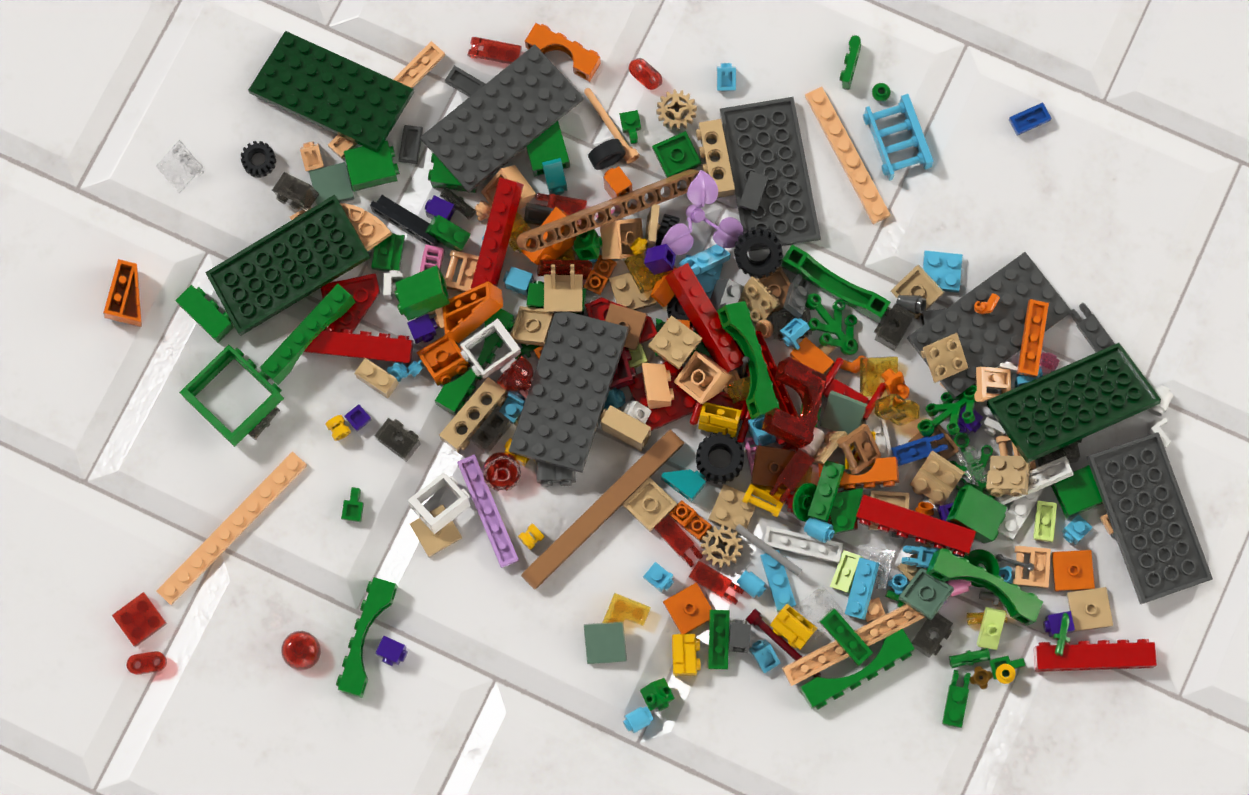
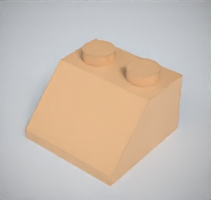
[481,165,536,211]
[600,218,644,259]
[674,351,732,404]
[642,363,674,409]

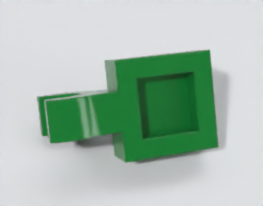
[619,110,641,144]
[341,487,364,522]
[989,656,1026,680]

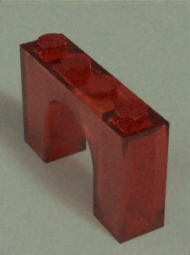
[762,357,827,449]

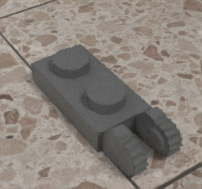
[783,274,811,319]
[1070,303,1115,352]

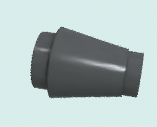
[896,295,926,314]

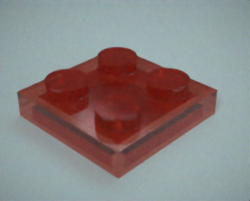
[112,592,167,647]

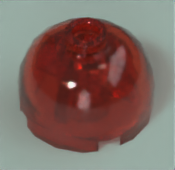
[496,355,533,393]
[483,452,521,491]
[281,631,321,671]

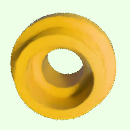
[630,237,647,255]
[995,664,1016,684]

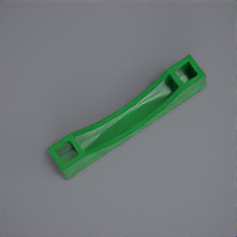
[781,244,891,323]
[259,284,356,385]
[717,301,780,420]
[435,308,515,415]
[926,549,1043,626]
[336,577,398,698]
[800,628,915,710]

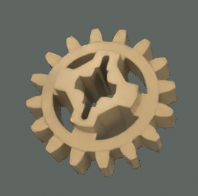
[656,89,697,131]
[701,525,743,568]

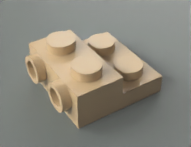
[910,451,965,506]
[986,456,1030,497]

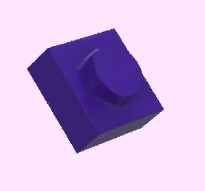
[344,404,372,432]

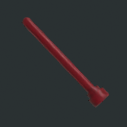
[745,608,821,678]

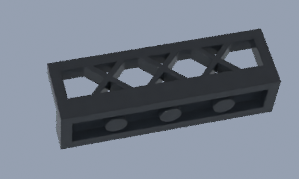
[370,195,439,246]

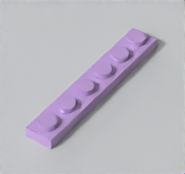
[457,454,519,568]

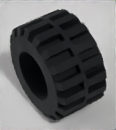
[734,227,783,278]
[696,432,744,484]

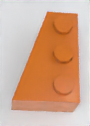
[521,207,581,269]
[103,259,142,327]
[442,281,503,343]

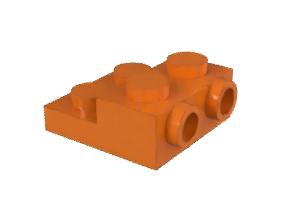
[416,335,470,386]

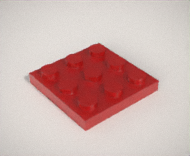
[628,361,697,431]

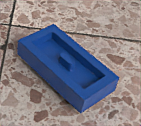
[1009,102,1051,136]

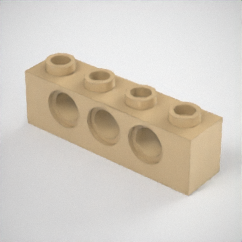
[696,119,735,198]
[439,377,507,453]

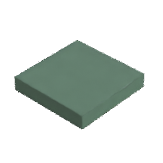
[309,162,354,205]
[820,391,867,435]
[899,567,954,620]
[584,621,627,664]

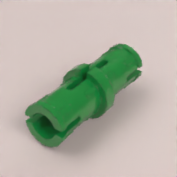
[949,648,990,668]

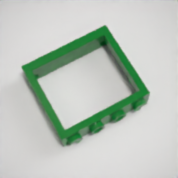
[179,345,284,447]

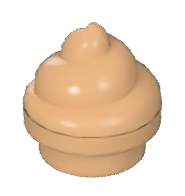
[475,201,492,221]
[755,319,774,339]

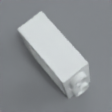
[460,319,521,379]
[408,472,471,534]

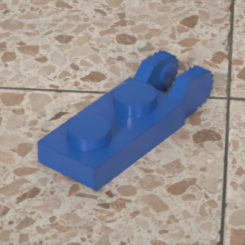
[891,433,948,466]

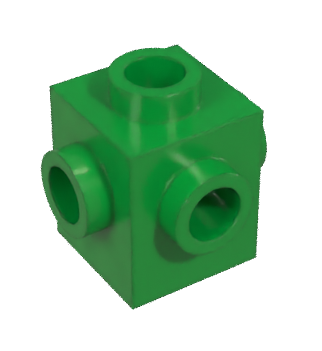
[574,229,602,261]
[640,678,675,711]

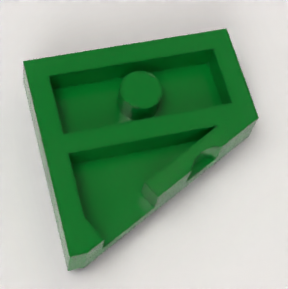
[830,488,863,534]

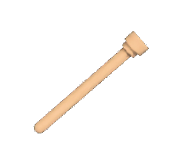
[584,88,640,164]

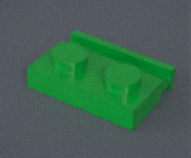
[371,233,405,272]

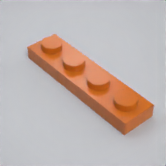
[1017,299,1049,378]

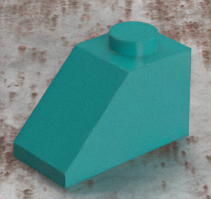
[542,158,567,196]
[661,469,706,503]

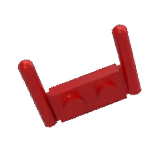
[817,357,886,420]
[690,392,751,443]

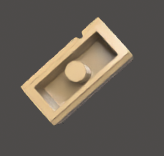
[354,358,399,398]

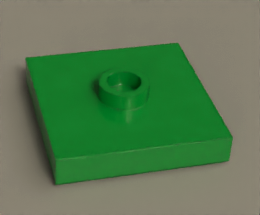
[652,131,702,178]

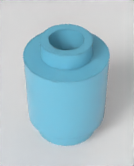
[804,518,834,543]
[737,570,766,598]
[623,706,654,733]

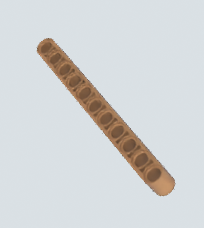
[517,169,699,252]
[521,429,684,590]

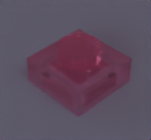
[1040,352,1060,371]

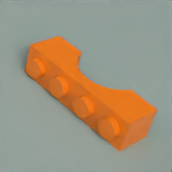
[525,23,601,82]
[818,457,899,490]

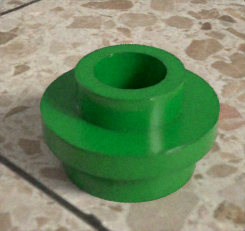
[872,83,891,102]

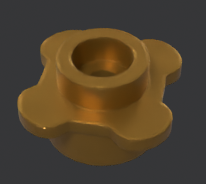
[970,666,993,689]

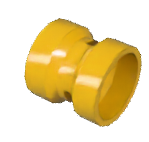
[326,415,351,441]
[518,523,545,550]

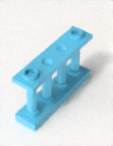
[863,94,934,181]

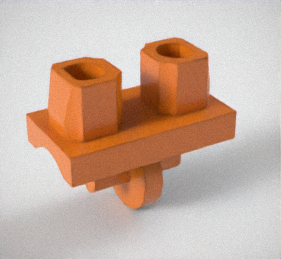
[881,368,910,401]

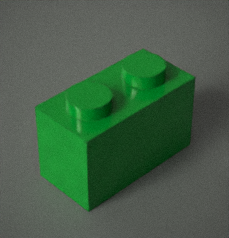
[426,215,471,251]

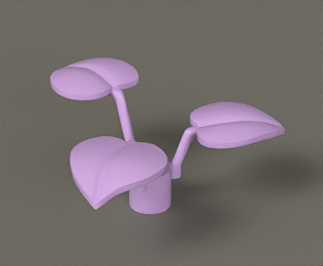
[661,170,743,255]

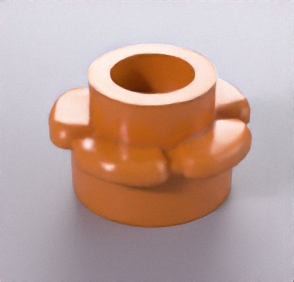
[915,502,934,516]

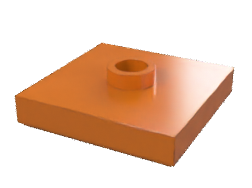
[1051,550,1095,592]
[663,582,712,634]

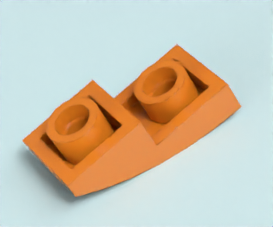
[583,255,617,295]
[650,266,677,307]
[669,500,713,541]

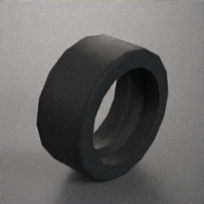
[588,139,626,170]

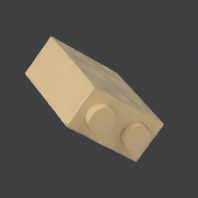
[600,405,651,452]

